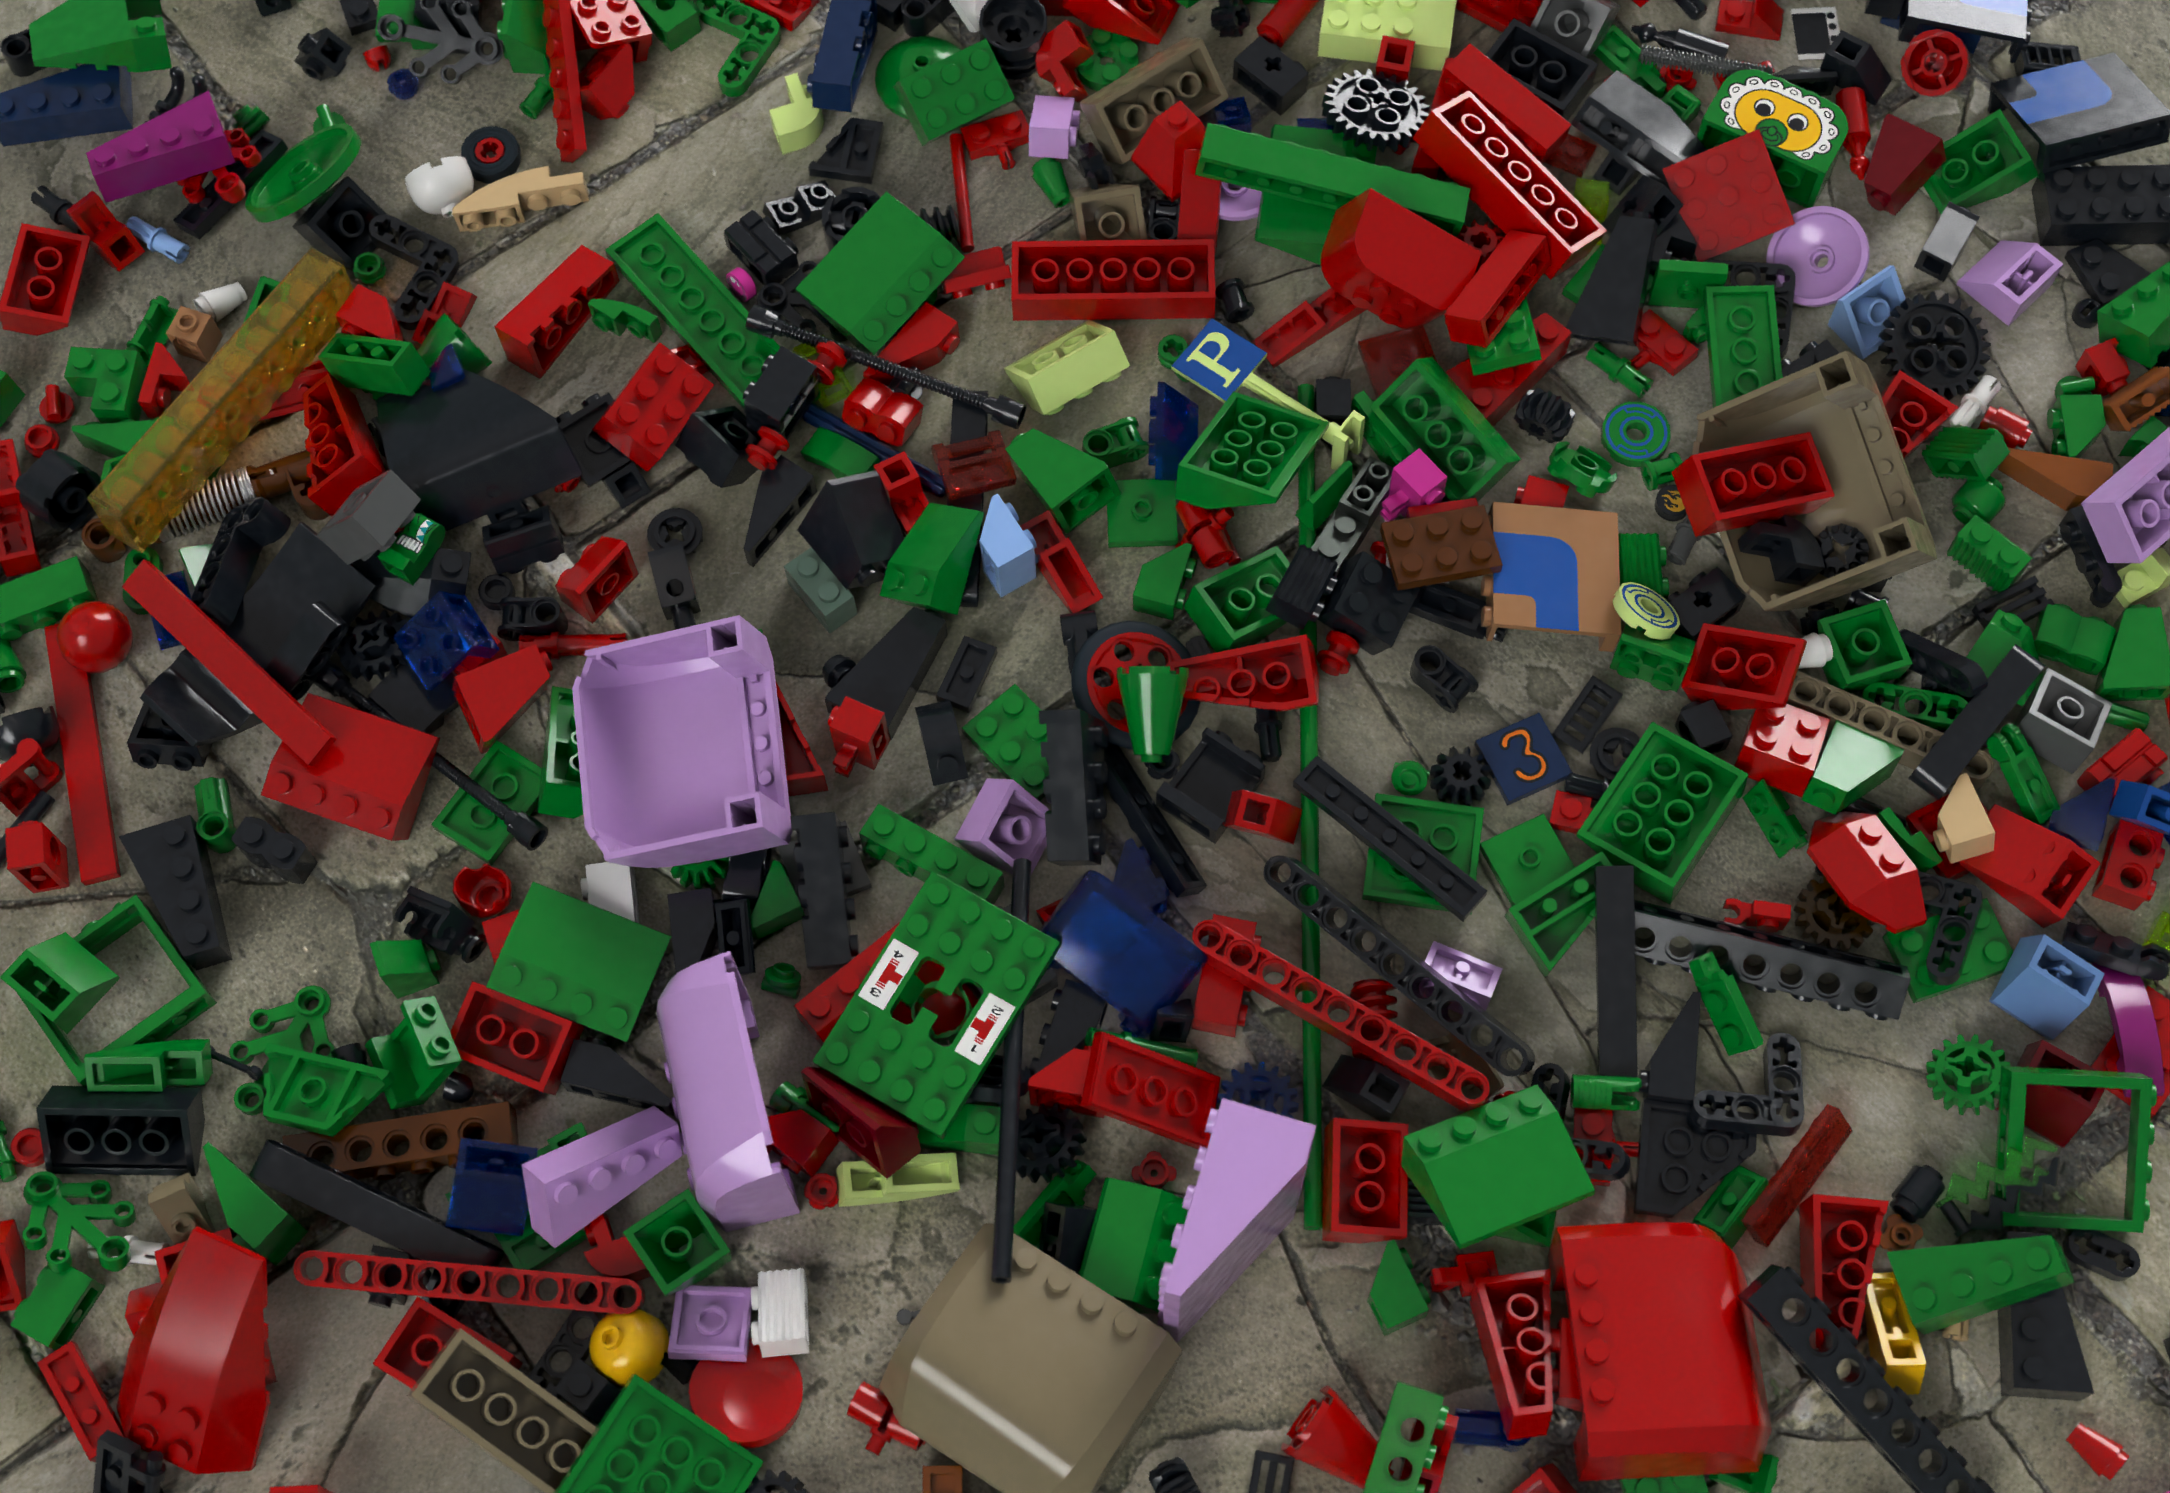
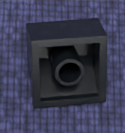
[675,406,778,488]

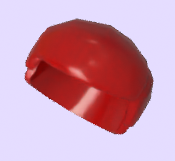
[453,863,513,918]

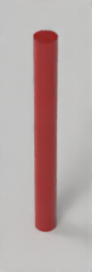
[949,133,974,253]

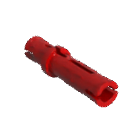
[519,632,628,660]

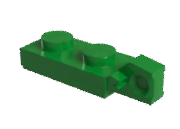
[1593,24,1667,99]
[1688,951,1764,1056]
[1013,1159,1097,1249]

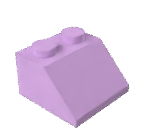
[954,778,1049,874]

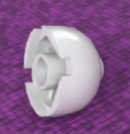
[405,156,474,218]

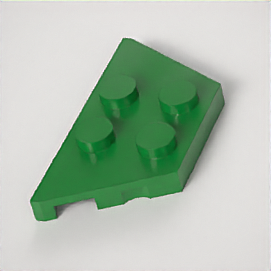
[263,1043,395,1137]

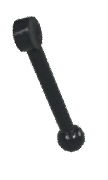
[210,1045,264,1081]

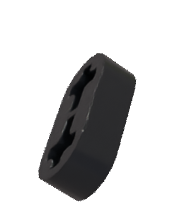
[2063,1229,2140,1281]

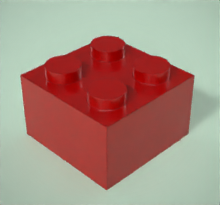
[1734,703,1830,797]

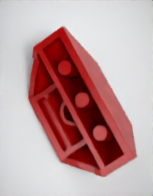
[1807,811,1927,934]

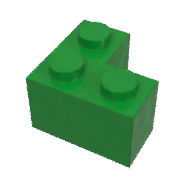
[64,347,148,423]

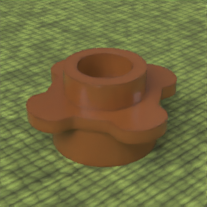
[1879,1214,1923,1252]

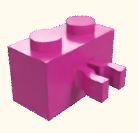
[1380,448,1448,522]

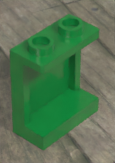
[365,996,462,1110]

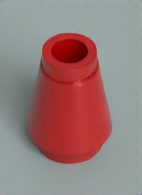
[2066,1422,2130,1481]

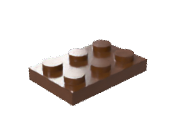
[1380,505,1503,591]

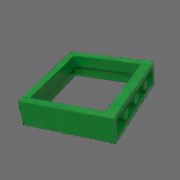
[17,894,217,1086]
[1994,1066,2157,1233]

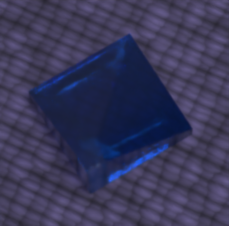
[429,344,465,392]

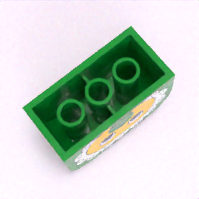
[1697,69,1848,208]

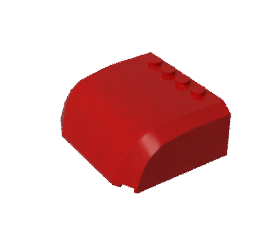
[1548,1222,1772,1481]

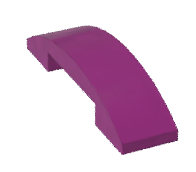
[2091,963,2165,1097]

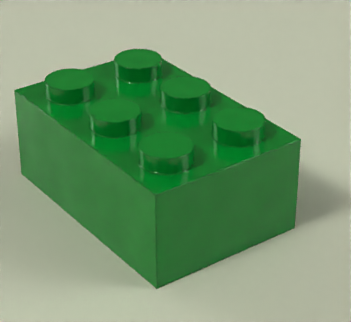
[893,39,1015,147]

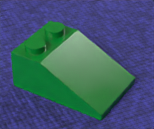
[1923,109,2039,214]
[879,503,984,615]
[1184,546,1290,652]
[203,1142,308,1266]

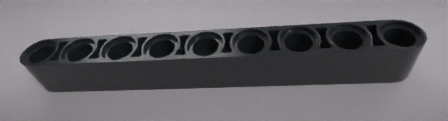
[1263,855,1535,1077]

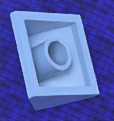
[1827,265,1913,359]

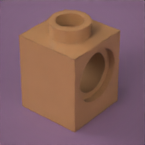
[166,306,223,363]

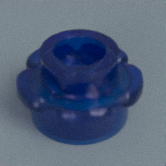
[387,68,419,100]

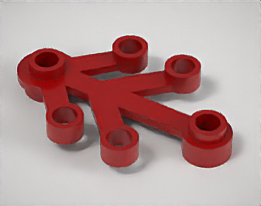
[176,128,262,204]

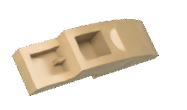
[452,166,589,232]

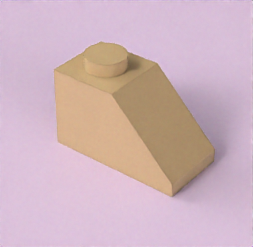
[1933,773,1995,864]

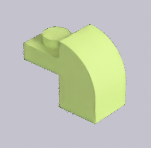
[769,73,824,155]

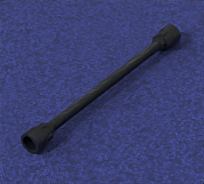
[746,304,1027,430]
[314,660,548,851]

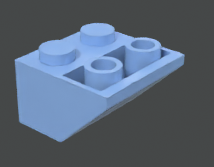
[979,493,1038,597]

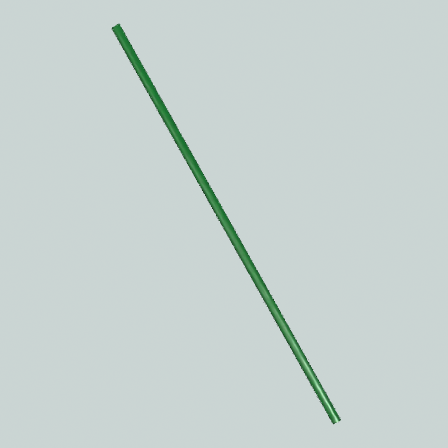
[1297,384,1323,1231]

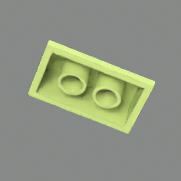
[1004,320,1130,415]

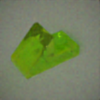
[1573,178,1610,245]

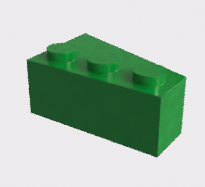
[1505,851,1612,978]

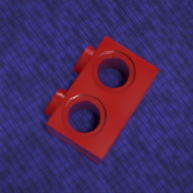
[2091,819,2166,911]

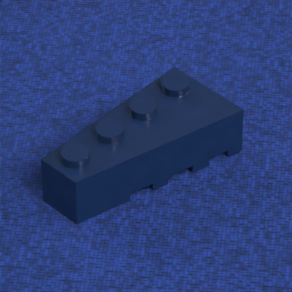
[807,0,878,112]

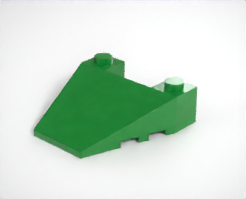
[29,0,172,72]

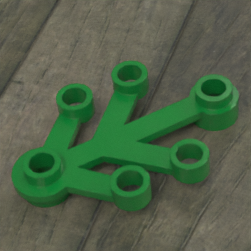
[229,985,336,1116]
[22,1171,136,1273]

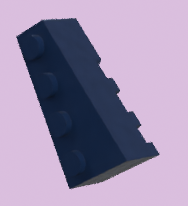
[0,64,133,147]

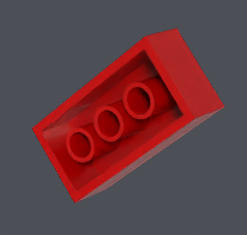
[1672,432,1835,537]

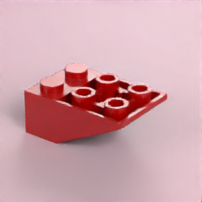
[1958,804,2101,928]

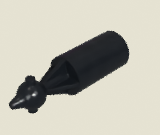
[1631,23,1730,60]

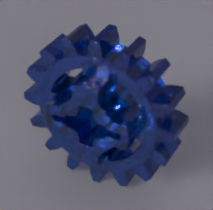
[1217,1061,1299,1119]

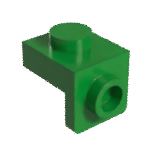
[1709,1454,1779,1493]

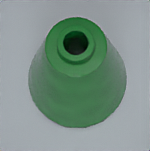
[417,313,493,377]
[1117,666,1189,763]

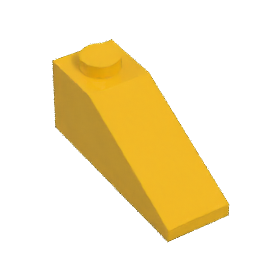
[1864,1272,1927,1395]

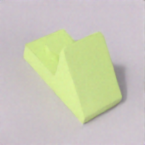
[2115,548,2170,609]

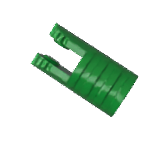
[1570,1074,1642,1111]

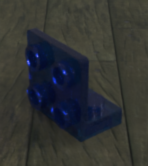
[394,591,500,690]

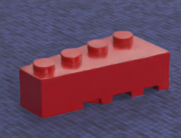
[1446,312,1572,427]

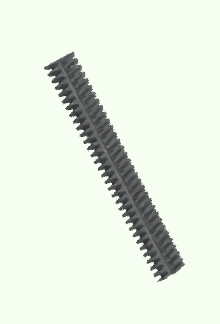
[1638,44,1773,78]

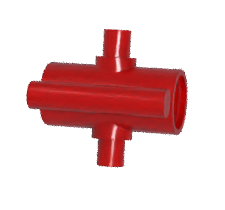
[1175,500,1241,569]
[847,1381,926,1456]

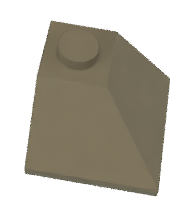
[1069,184,1147,241]

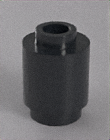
[1889,1165,1946,1223]

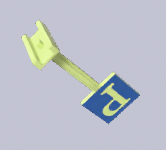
[1171,319,1365,471]

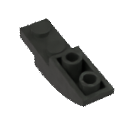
[1311,456,1393,577]

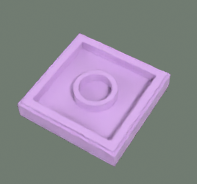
[668,1285,753,1362]

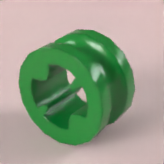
[1158,335,1188,369]

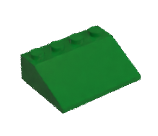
[1254,124,1377,265]
[795,191,965,356]
[1175,391,1329,509]
[1576,722,1748,905]
[486,882,672,1042]
[1401,1084,1595,1250]

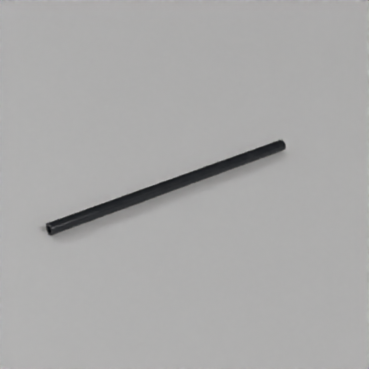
[991,858,1032,1284]

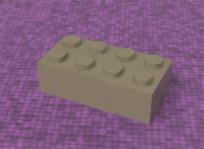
[1079,37,1229,164]

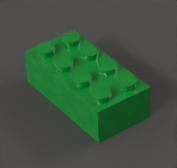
[1370,357,1521,502]

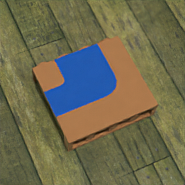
[1481,502,1621,652]

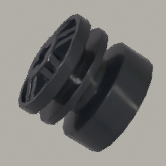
[979,0,1048,80]

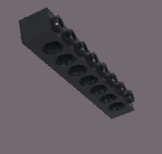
[1634,900,1911,1020]
[1738,1264,1995,1493]

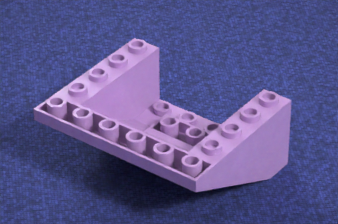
[1157,1098,1316,1342]

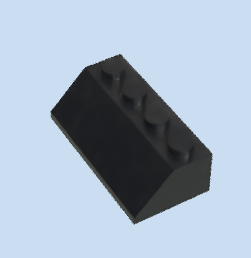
[36,1085,205,1176]

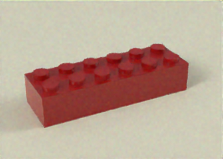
[1413,90,1607,280]
[1011,239,1216,321]

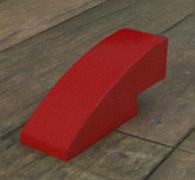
[1020,510,1104,613]

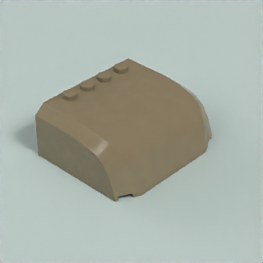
[1692,350,1937,612]
[879,1223,1182,1493]

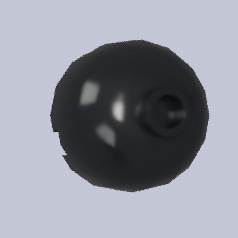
[0,706,60,768]

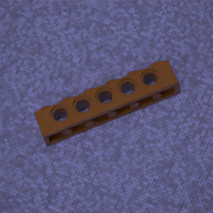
[282,1101,520,1180]

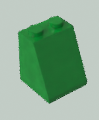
[1005,428,1122,535]

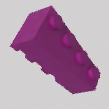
[86,91,235,203]

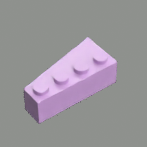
[521,1106,682,1248]

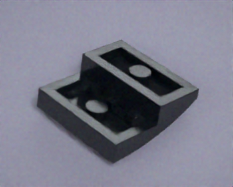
[368,647,459,734]

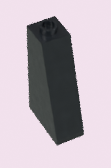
[1566,211,1658,347]
[825,607,948,740]

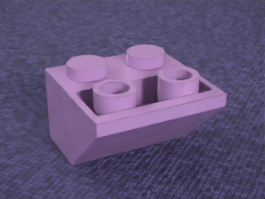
[1956,240,2063,326]

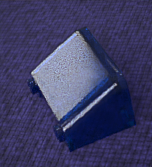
[1040,870,1208,1039]

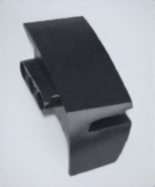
[140,522,379,747]

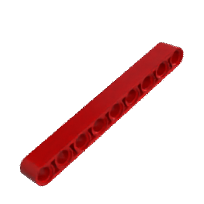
[1192,920,1490,1112]
[293,1250,646,1314]

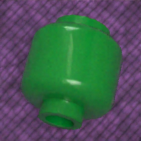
[1952,476,2005,525]

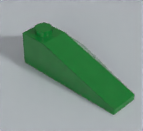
[538,686,583,819]

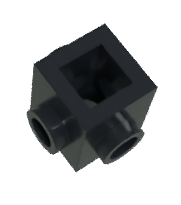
[294,28,352,81]

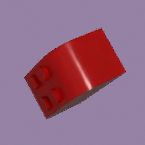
[1321,188,1482,330]

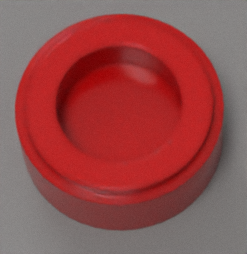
[10,1128,45,1168]

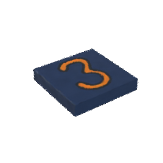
[1474,713,1573,806]

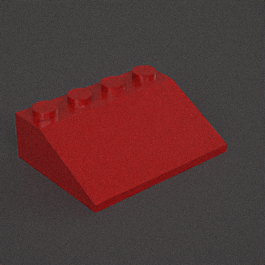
[261,693,440,841]
[794,922,978,1046]

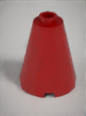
[1281,1385,1394,1489]

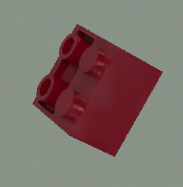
[1994,1039,2106,1148]

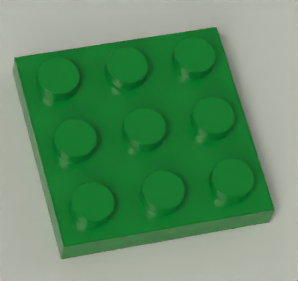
[1362,793,1484,915]

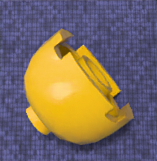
[589,1309,669,1387]

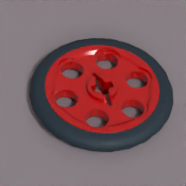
[1071,621,1200,750]

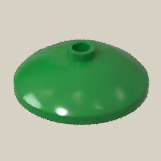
[875,36,961,119]

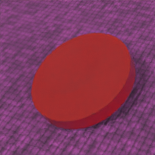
[689,1338,803,1449]

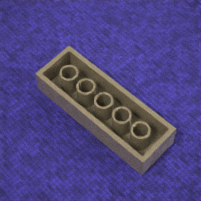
[407,1328,597,1493]

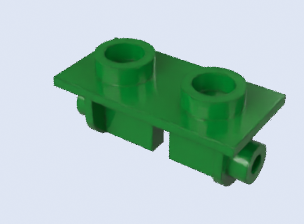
[126,295,178,366]
[1742,779,1808,859]

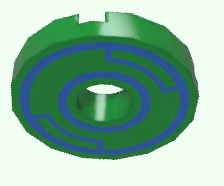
[1601,401,1671,467]

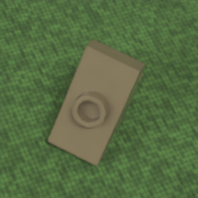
[147,1172,216,1245]

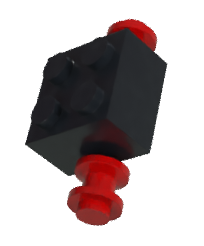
[743,341,847,471]
[1316,540,1420,676]

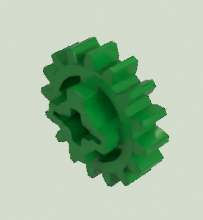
[1926,1034,2011,1115]

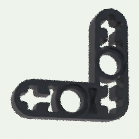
[369,214,460,330]
[1704,260,1796,359]
[1918,871,1983,985]
[1690,1033,1804,1137]
[1531,1063,1631,1181]

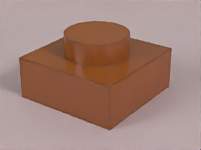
[923,1465,963,1493]

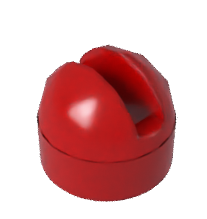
[363,45,392,72]

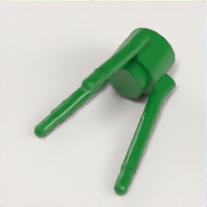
[769,1081,840,1132]

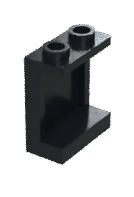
[1156,727,1266,844]

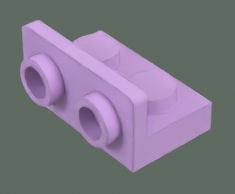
[1419,941,1503,1015]

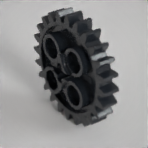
[1322,69,1429,153]
[1878,291,1991,401]

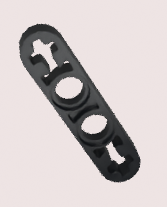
[1899,629,1988,698]
[528,1283,624,1400]

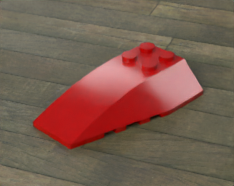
[116,1226,270,1474]

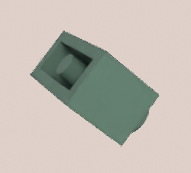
[784,547,858,634]

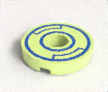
[1613,582,1680,640]

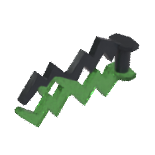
[1934,1136,2060,1238]

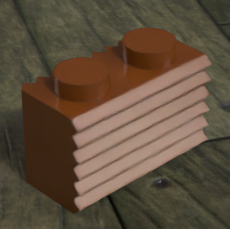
[2102,366,2170,432]

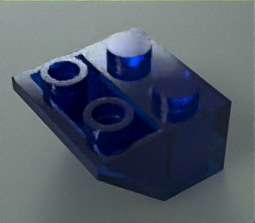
[1148,382,1199,480]
[445,1138,538,1236]

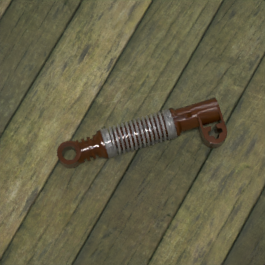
[81,450,330,563]

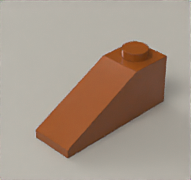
[1998,448,2114,511]

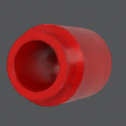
[1977,405,2033,449]

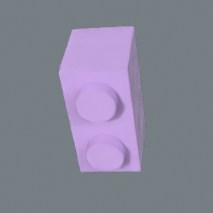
[1029,95,1080,159]

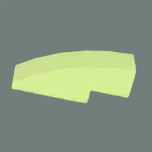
[835,1152,960,1207]

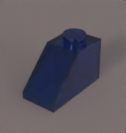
[2048,777,2118,851]

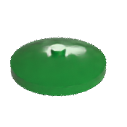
[245,124,361,223]

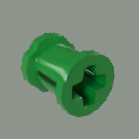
[1640,452,1683,491]

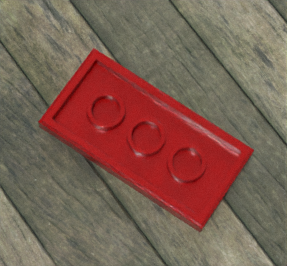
[1080,1031,1221,1150]

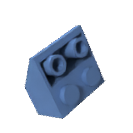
[1989,934,2105,1040]

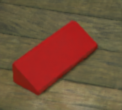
[1177,149,1222,254]

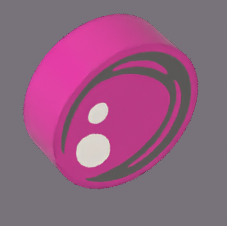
[726,267,757,302]

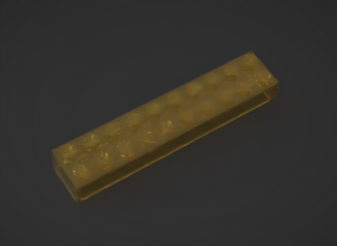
[87,247,354,553]

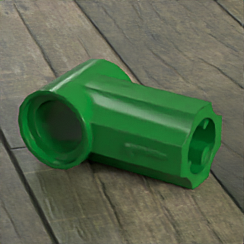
[194,777,237,854]

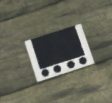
[1791,7,1840,60]

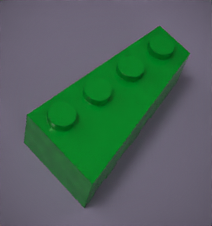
[2097,261,2170,369]

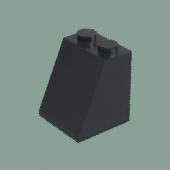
[797,470,904,590]

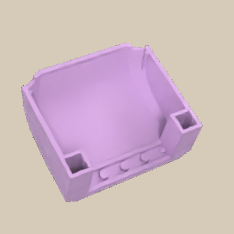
[572,615,793,868]
[657,951,800,1232]

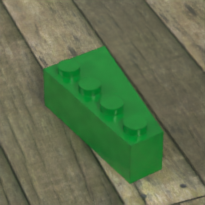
[1887,1235,2075,1335]

